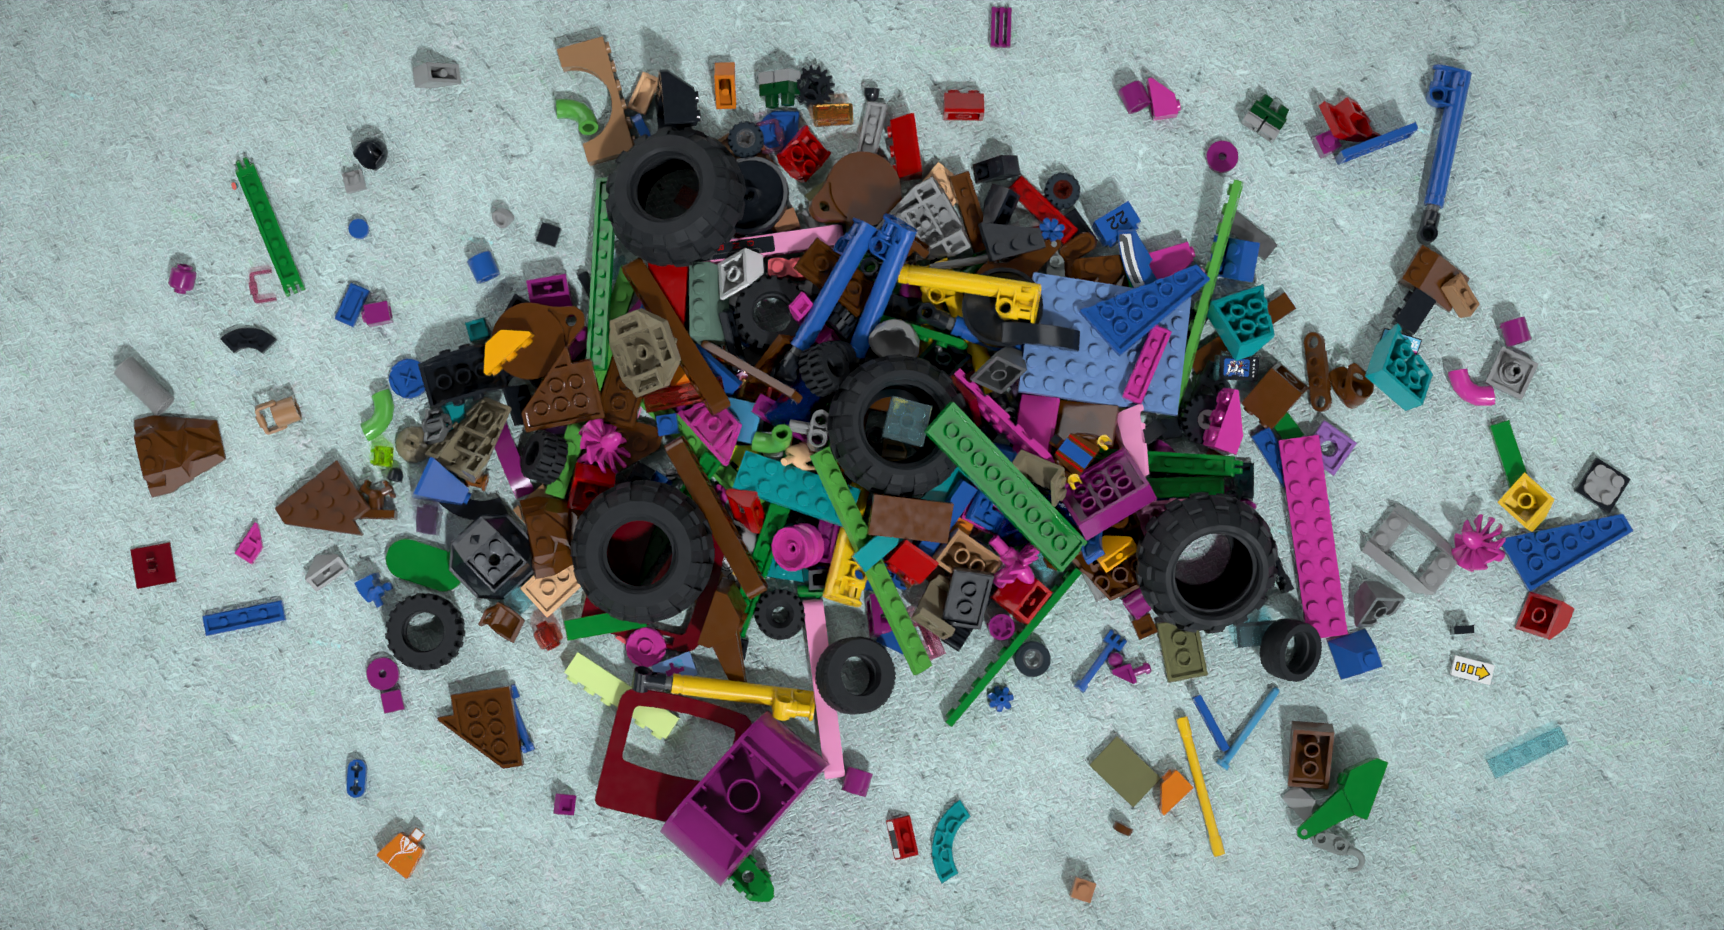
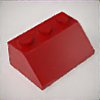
[887,113,922,182]

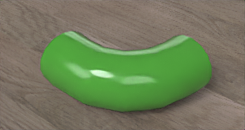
[556,99,598,135]
[360,389,395,442]
[752,424,792,454]

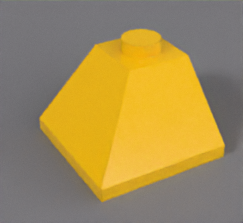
[1497,472,1555,532]

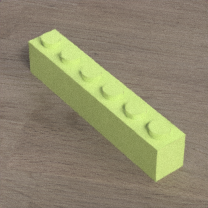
[564,652,680,740]

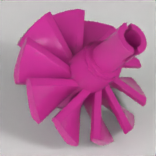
[577,418,630,474]
[1451,514,1506,572]
[988,534,1040,588]

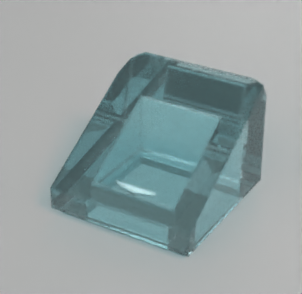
[503,587,533,616]

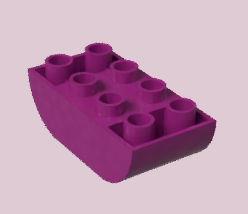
[660,710,830,887]

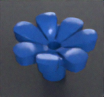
[1039,218,1065,242]
[987,686,1014,712]

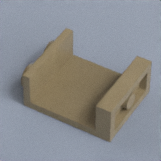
[1012,449,1067,507]
[911,574,955,640]

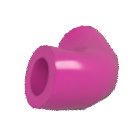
[1448,369,1495,406]

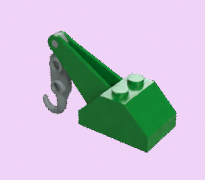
[1296,757,1388,873]

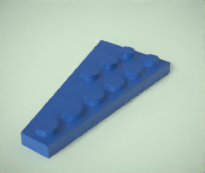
[1079,264,1210,357]
[1498,514,1633,592]

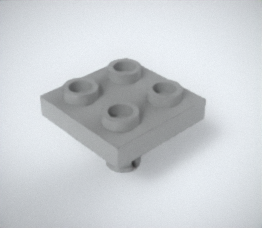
[1484,346,1539,400]

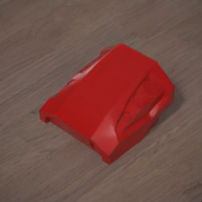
[777,125,831,183]

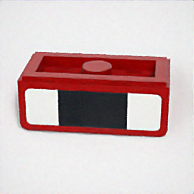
[886,815,919,860]

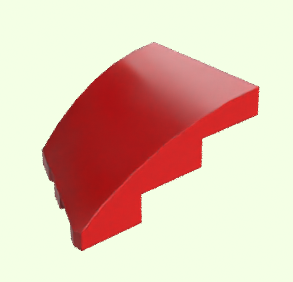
[1319,97,1381,142]

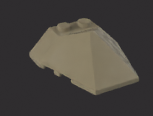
[425,397,511,484]

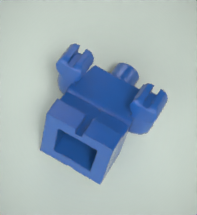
[354,572,393,608]

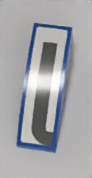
[1117,229,1157,288]

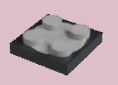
[1574,458,1631,513]

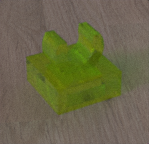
[370,446,394,468]

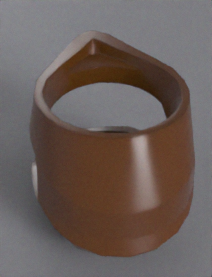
[1329,363,1374,409]

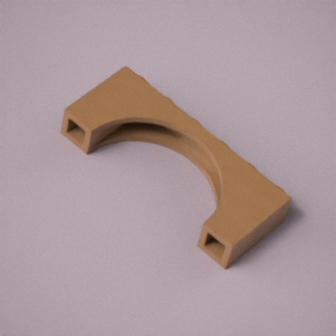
[557,36,636,166]

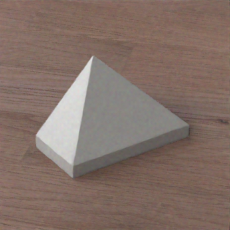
[305,554,349,592]
[1282,787,1319,821]

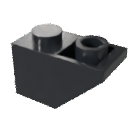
[972,155,1020,184]

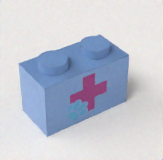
[652,651,699,691]

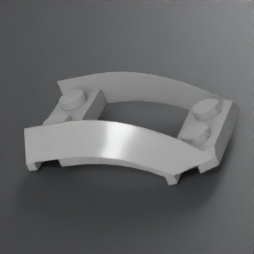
[1362,504,1457,595]

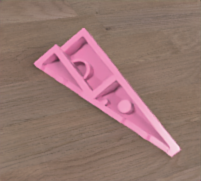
[1115,404,1152,514]

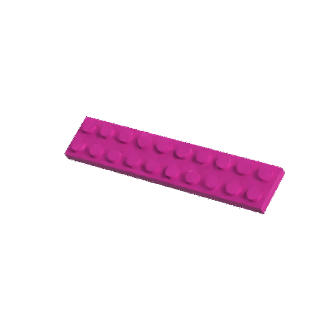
[1278,435,1348,638]

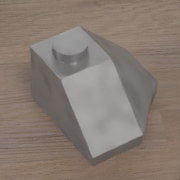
[1354,581,1405,627]

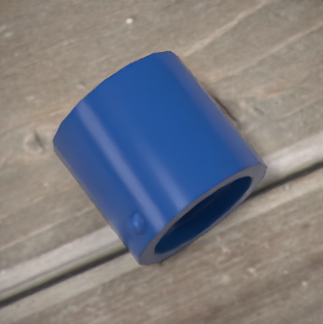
[467,251,500,284]

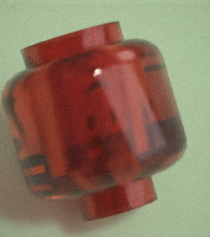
[533,620,563,652]

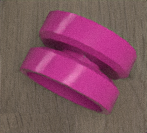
[772,523,824,571]

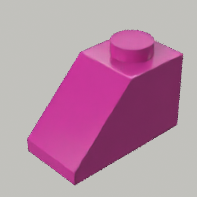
[1146,78,1181,121]

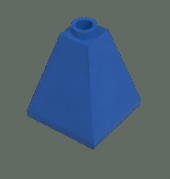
[412,457,472,505]

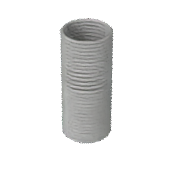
[114,357,174,415]

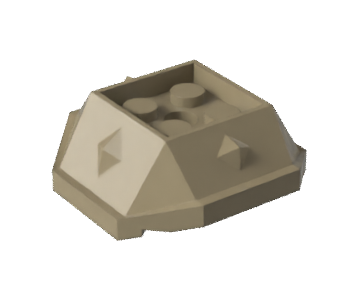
[609,308,681,397]

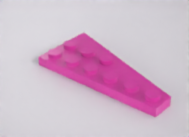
[954,369,1055,464]

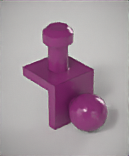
[1108,652,1152,684]

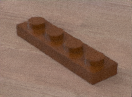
[949,171,986,253]

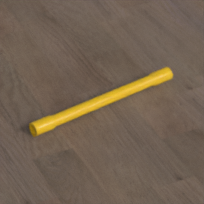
[1176,716,1225,857]

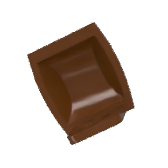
[478,602,525,643]

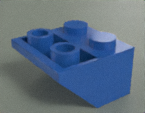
[1207,235,1260,282]

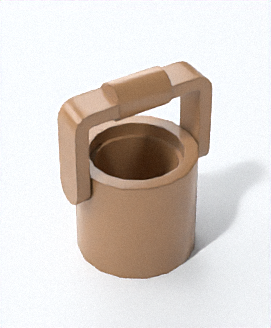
[255,395,302,435]

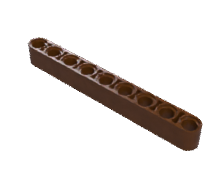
[621,257,731,416]
[664,435,769,599]

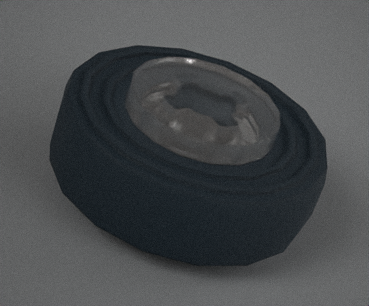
[1015,641,1051,677]

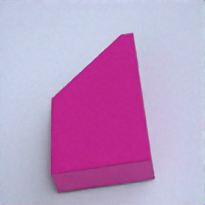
[235,522,264,564]

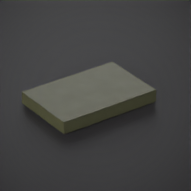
[1156,622,1208,683]
[1089,736,1161,807]

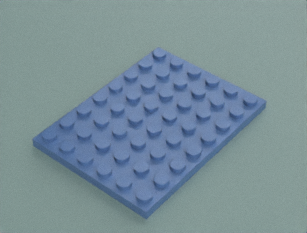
[1017,272,1191,416]

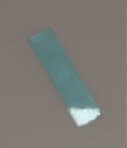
[1486,726,1569,779]

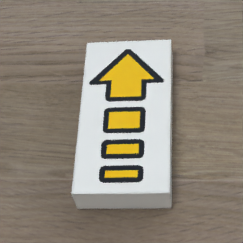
[1449,655,1495,685]

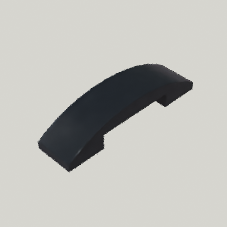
[1001,322,1080,352]

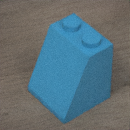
[728,397,761,445]

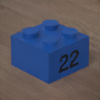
[1091,201,1141,248]

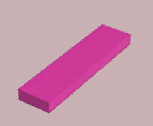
[1122,325,1172,405]

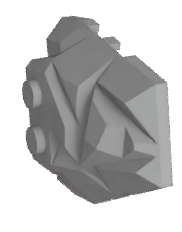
[875,176,971,264]

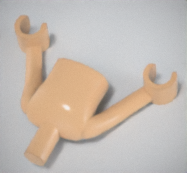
[781,436,817,473]

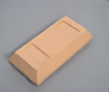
[627,72,658,115]

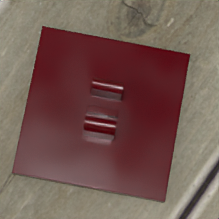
[130,542,177,589]

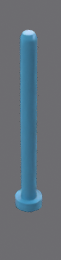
[1216,687,1280,771]

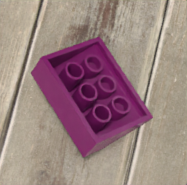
[1062,447,1157,541]

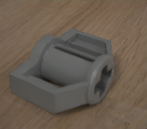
[422,407,452,445]

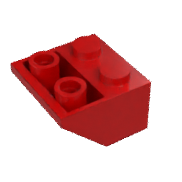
[991,577,1052,624]

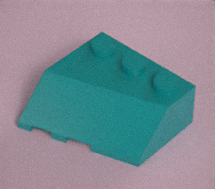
[1207,284,1275,361]
[1365,324,1433,411]

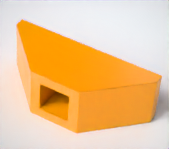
[484,330,535,376]

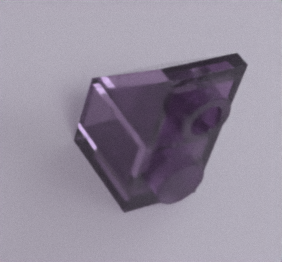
[416,504,443,536]

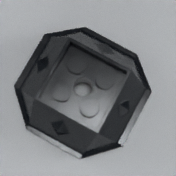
[448,513,534,600]

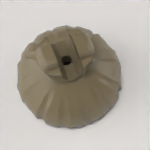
[395,426,432,463]

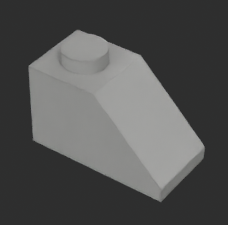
[412,62,461,89]

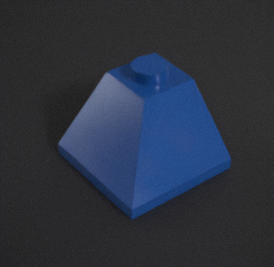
[1327,628,1383,680]

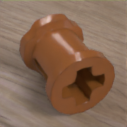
[465,473,489,491]

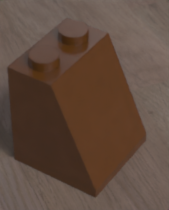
[1241,362,1309,430]

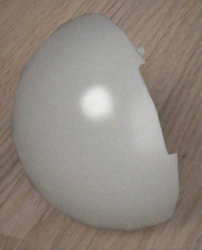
[869,319,920,357]

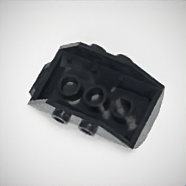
[418,343,515,410]

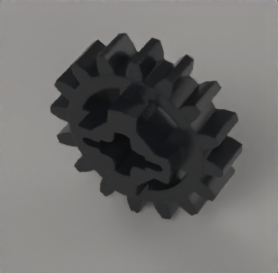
[795,65,835,109]

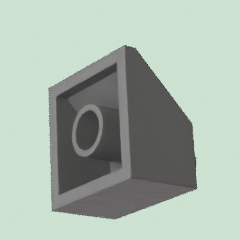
[970,347,1027,394]

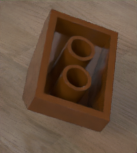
[698,577,748,682]

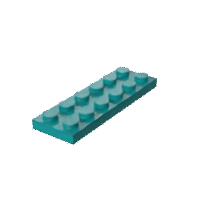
[732,451,861,527]

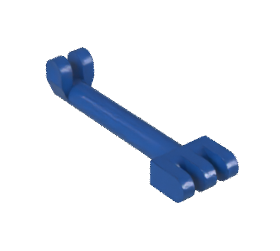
[1074,629,1127,693]
[511,684,535,754]

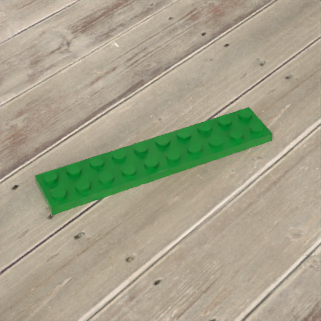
[924,402,1088,572]

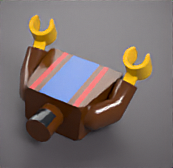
[1049,433,1112,490]

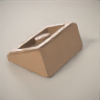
[1441,273,1480,318]

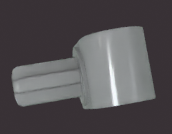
[789,410,829,452]

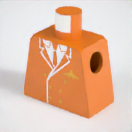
[376,827,425,879]

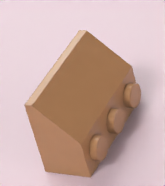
[930,528,1003,574]

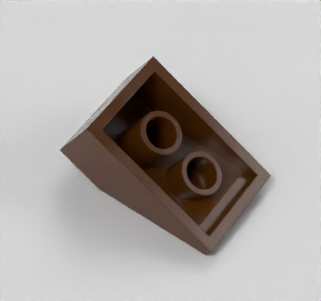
[1398,245,1470,313]
[1287,721,1335,789]

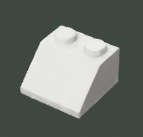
[718,248,764,300]

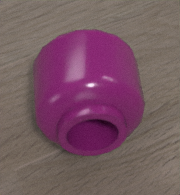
[168,263,197,294]

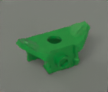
[728,854,775,902]

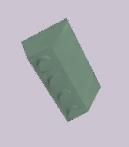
[689,262,729,345]

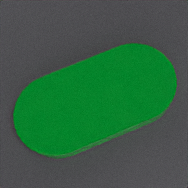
[386,539,461,592]

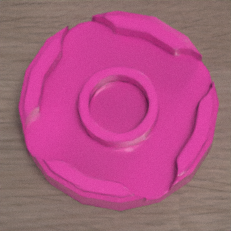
[626,627,666,667]

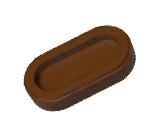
[1059,232,1097,262]

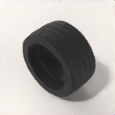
[1259,618,1322,682]

